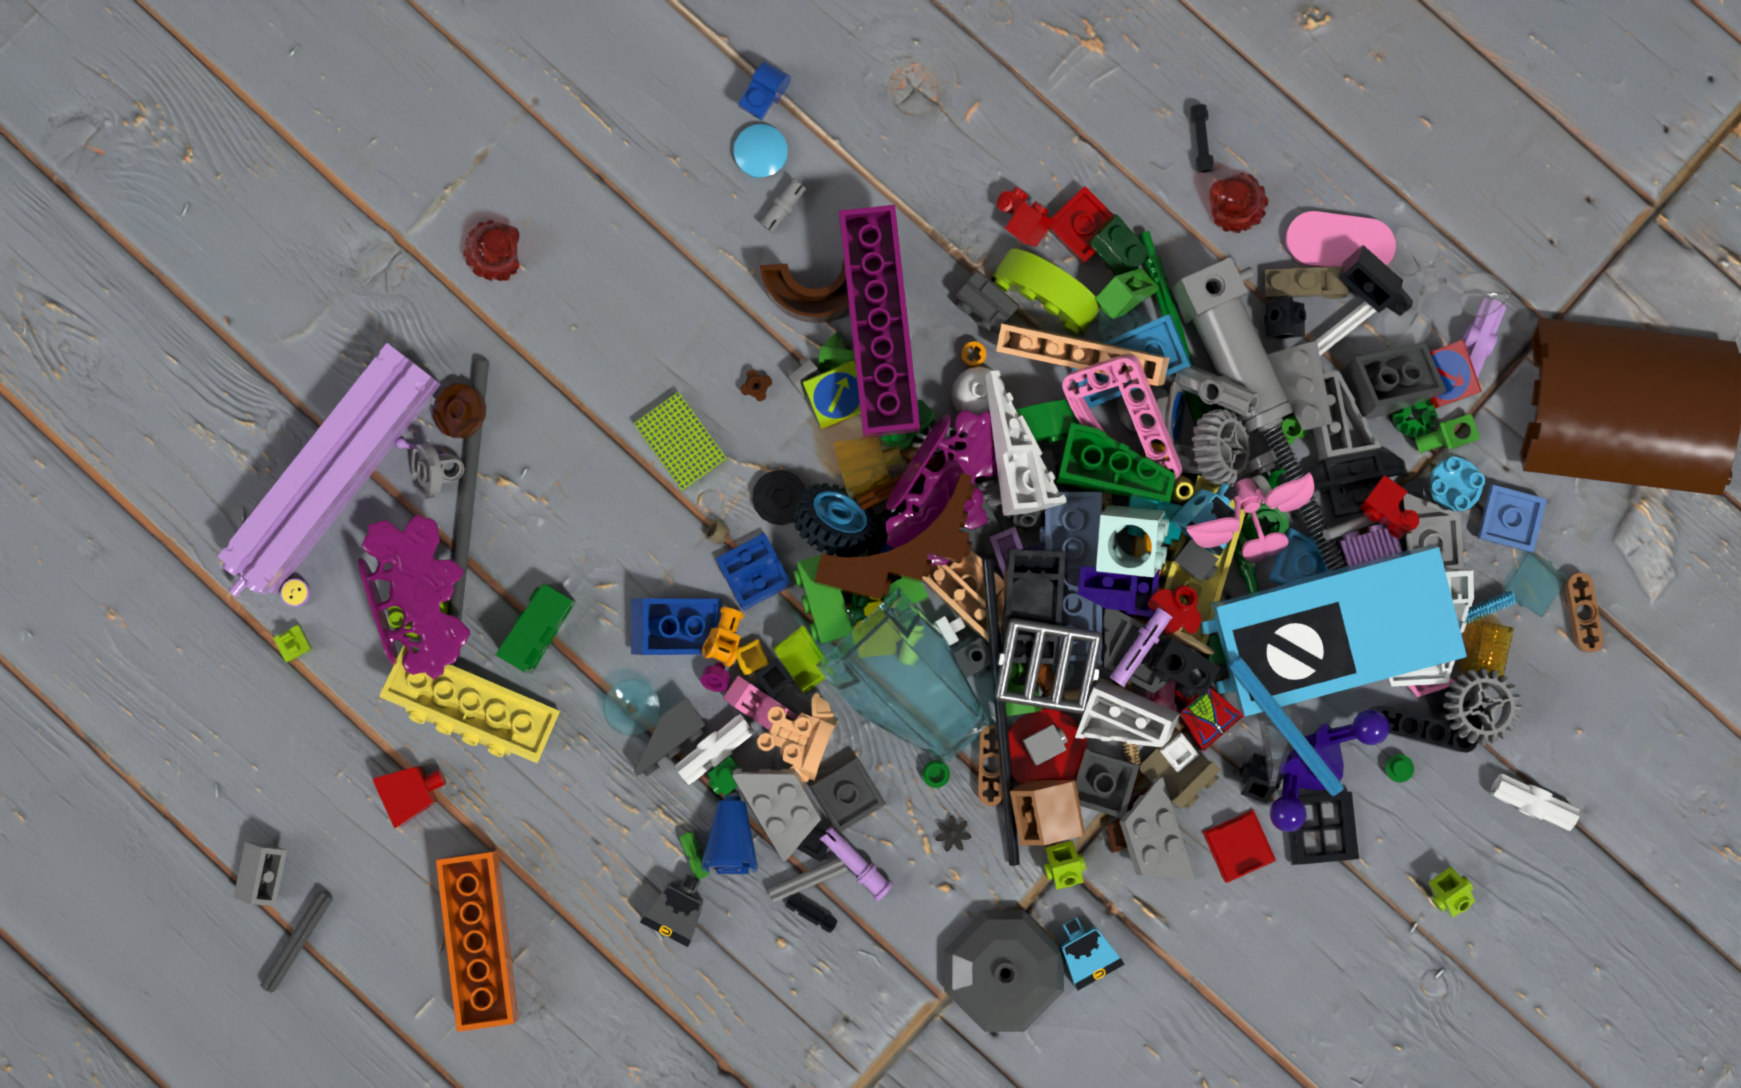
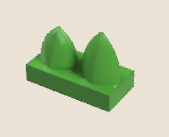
[818,332,855,371]

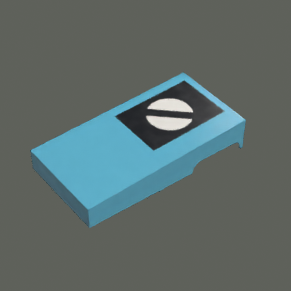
[1200,545,1467,716]

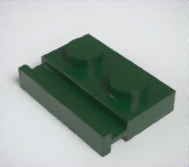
[1086,214,1148,276]

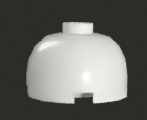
[951,367,1005,415]

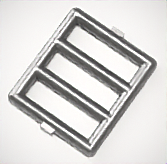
[994,618,1102,714]

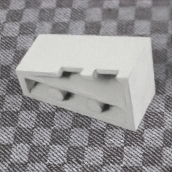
[1075,680,1180,747]

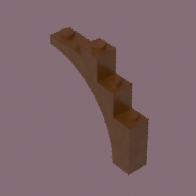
[814,473,975,601]

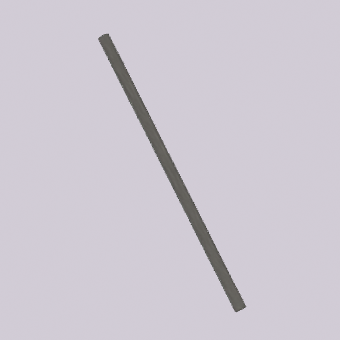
[448,360,489,667]

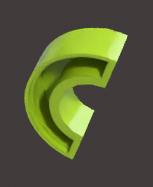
[991,248,1101,336]

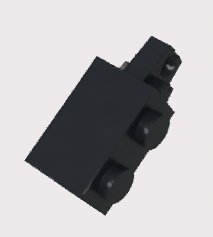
[1339,245,1413,316]

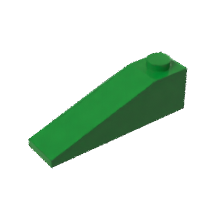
[1056,423,1176,503]

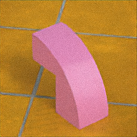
[723,676,798,730]

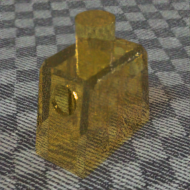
[833,437,903,499]

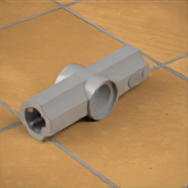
[1175,365,1260,417]

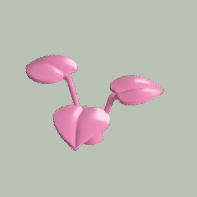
[1186,472,1314,562]

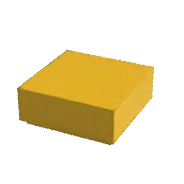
[736,639,769,676]

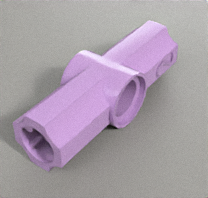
[1462,298,1506,379]

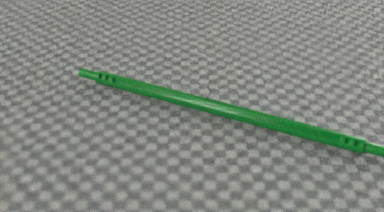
[1139,231,1260,594]

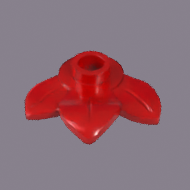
[1147,585,1201,634]

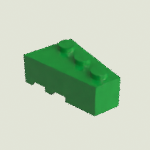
[495,584,576,674]

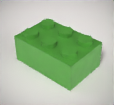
[793,553,854,645]

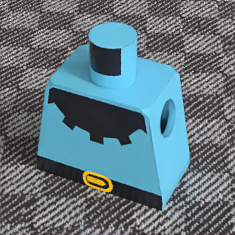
[1171,483,1237,556]
[1059,917,1125,991]

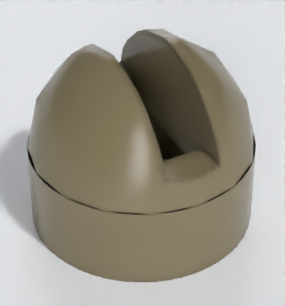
[706,519,730,544]

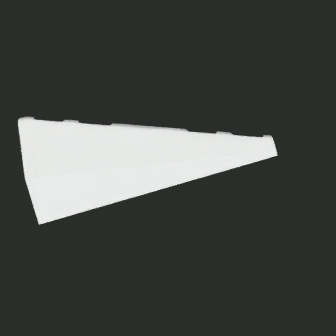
[985,370,1067,516]

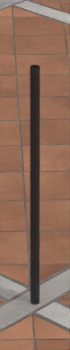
[982,558,1020,866]

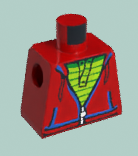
[1175,687,1244,751]

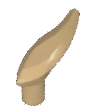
[1166,627,1215,655]

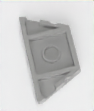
[1401,493,1464,569]
[732,769,821,861]
[1119,777,1195,881]

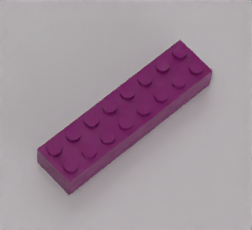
[839,205,920,438]

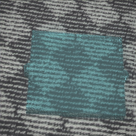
[1503,553,1568,617]

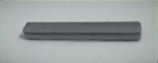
[260,891,333,993]

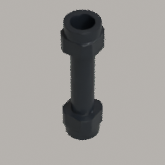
[1190,104,1214,173]

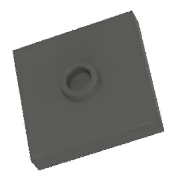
[809,756,886,834]

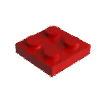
[1049,186,1113,264]

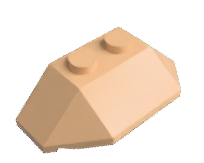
[922,550,1004,643]

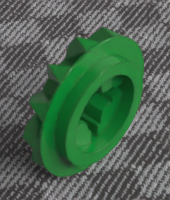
[1392,399,1438,437]
[1244,504,1289,540]

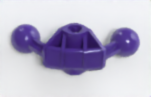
[1270,709,1390,832]

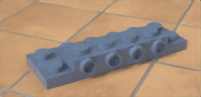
[1040,492,1102,661]

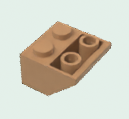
[1010,780,1085,845]

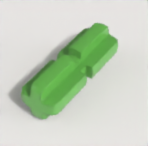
[680,831,710,880]

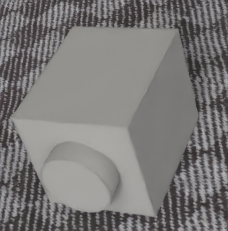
[1022,724,1068,766]

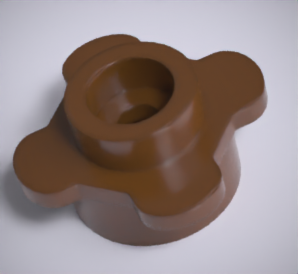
[740,370,772,401]

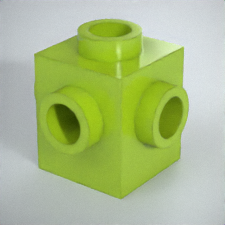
[1043,840,1086,890]
[1428,866,1475,918]

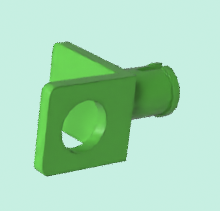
[1415,414,1480,454]

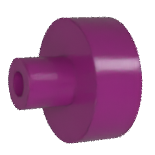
[700,662,730,692]

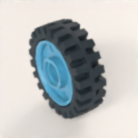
[793,483,878,557]

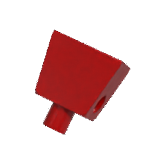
[372,766,446,828]

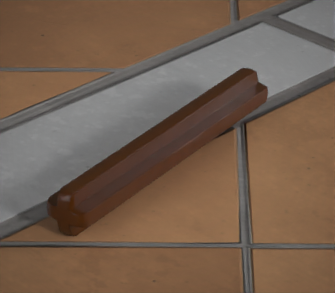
[856,448,954,510]

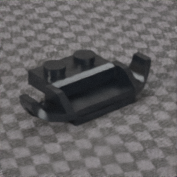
[1308,449,1409,518]

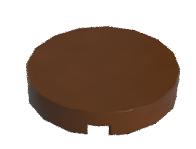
[433,383,486,439]

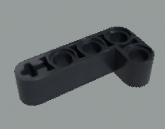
[1370,700,1484,753]

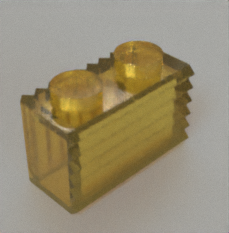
[1460,620,1514,678]

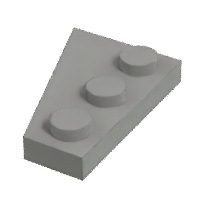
[1267,342,1332,430]

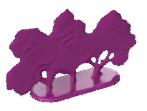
[886,410,998,566]
[358,515,470,680]

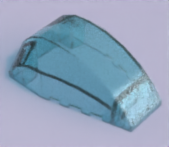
[816,588,990,762]

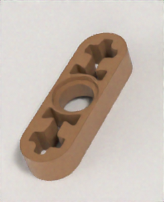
[1564,573,1604,653]
[977,724,1003,806]

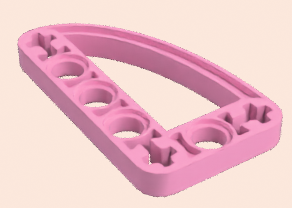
[1062,354,1182,483]

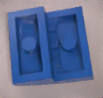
[716,532,792,611]

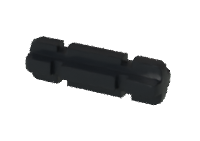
[785,894,837,933]

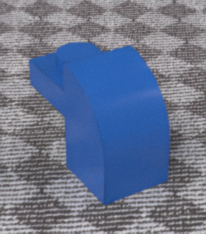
[738,61,791,121]

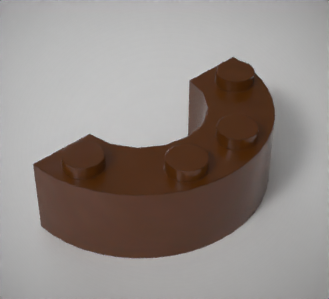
[760,260,849,323]

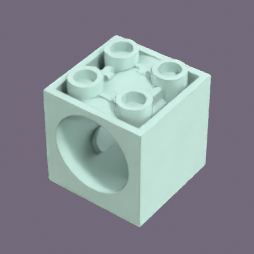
[1096,505,1169,577]

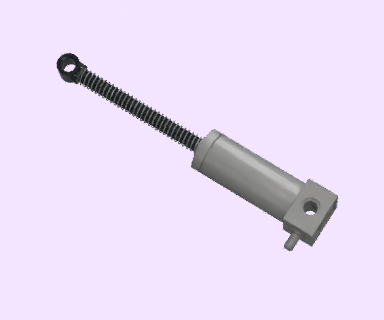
[1170,257,1347,572]

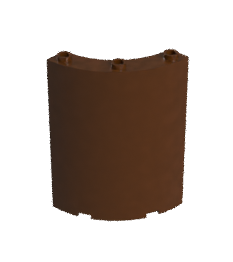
[1519,317,1741,496]

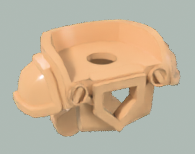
[757,692,839,783]

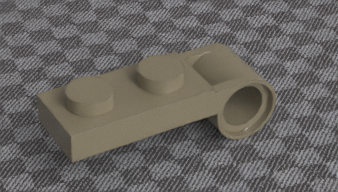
[1265,267,1348,299]

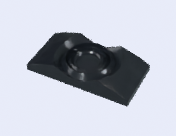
[1001,549,1066,664]

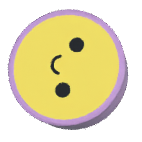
[281,579,311,607]

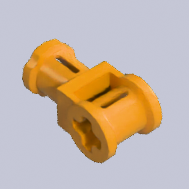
[702,607,745,667]

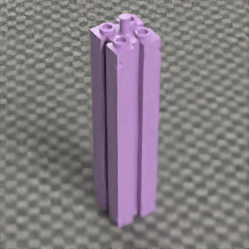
[217,343,442,597]

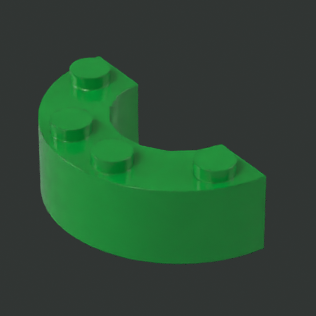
[1016,399,1080,444]

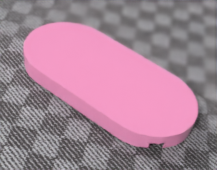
[1285,211,1396,267]

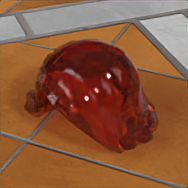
[1209,173,1269,233]
[463,220,520,282]

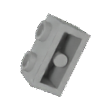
[233,842,287,906]

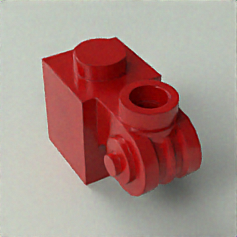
[997,186,1055,247]
[1360,475,1419,539]

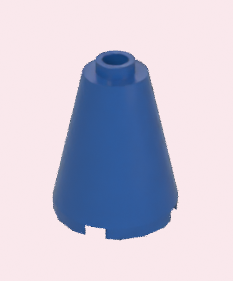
[701,796,758,875]

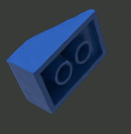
[631,598,721,655]

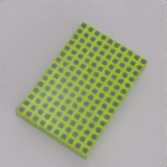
[633,391,727,491]

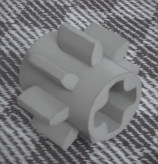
[977,473,1002,506]

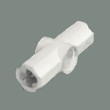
[674,714,755,785]
[1491,774,1580,831]

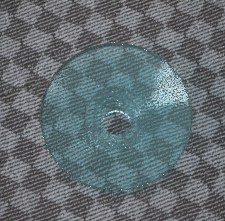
[603,679,660,735]

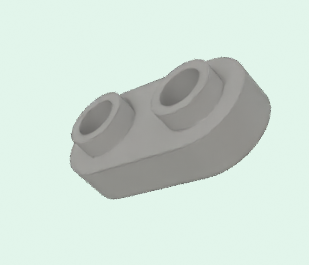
[1237,450,1278,482]

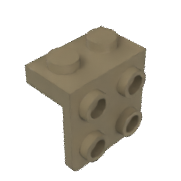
[1139,731,1221,809]

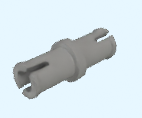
[759,179,807,233]

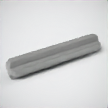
[768,858,848,902]

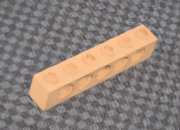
[996,324,1170,386]

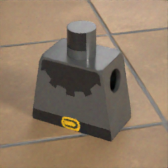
[640,874,704,947]

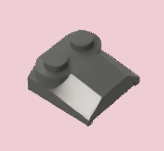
[1075,748,1140,818]

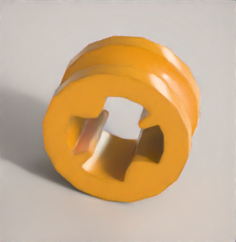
[961,341,986,368]

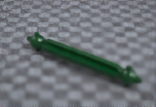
[845,509,889,627]

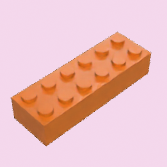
[436,850,519,1032]

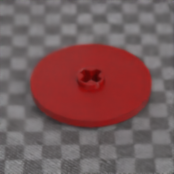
[1008,709,1088,784]

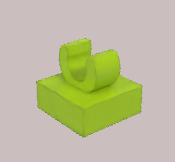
[273,625,313,663]

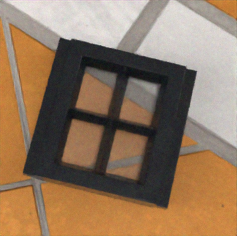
[1288,791,1359,865]

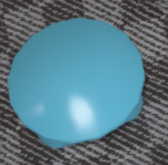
[734,124,788,179]
[1429,457,1485,512]

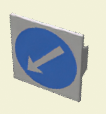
[1157,382,1187,445]

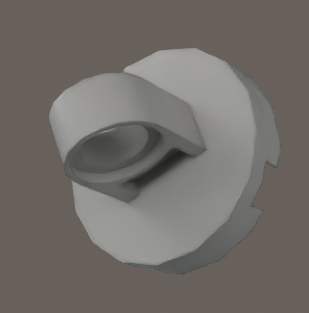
[411,443,464,499]

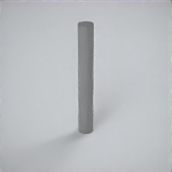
[1323,515,1379,540]

